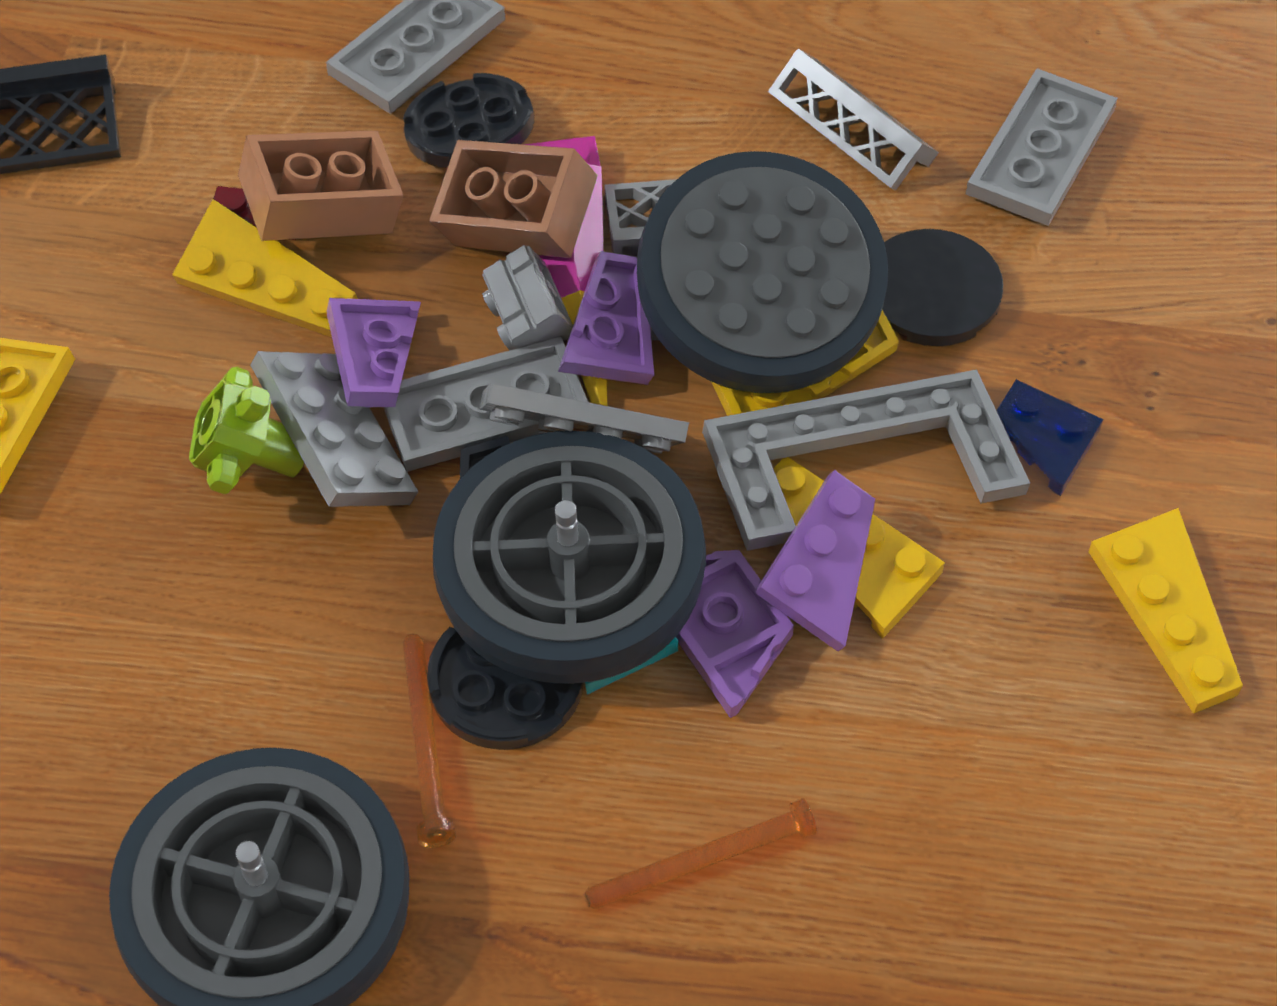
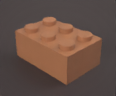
[238,131,404,241]
[429,140,598,258]

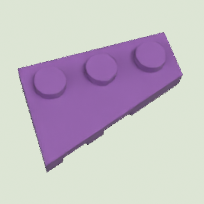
[558,251,654,385]
[327,298,421,408]
[754,470,875,651]

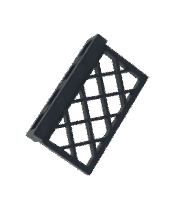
[0,54,121,174]

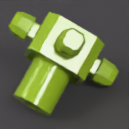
[189,367,304,494]

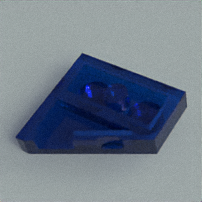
[996,379,1103,496]

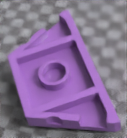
[676,550,794,718]

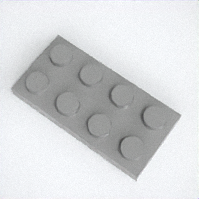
[326,0,505,114]
[966,69,1118,226]
[384,336,588,472]
[250,351,418,507]
[480,383,689,454]

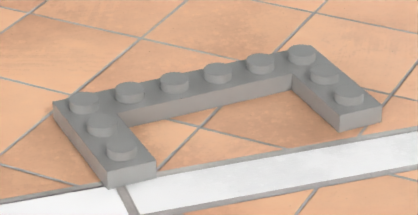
[702,369,1030,551]

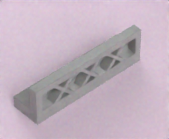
[768,49,939,190]

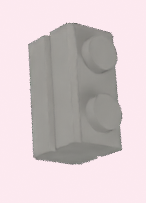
[482,245,573,350]

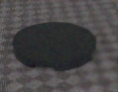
[403,73,535,168]
[882,229,1003,346]
[427,627,584,750]

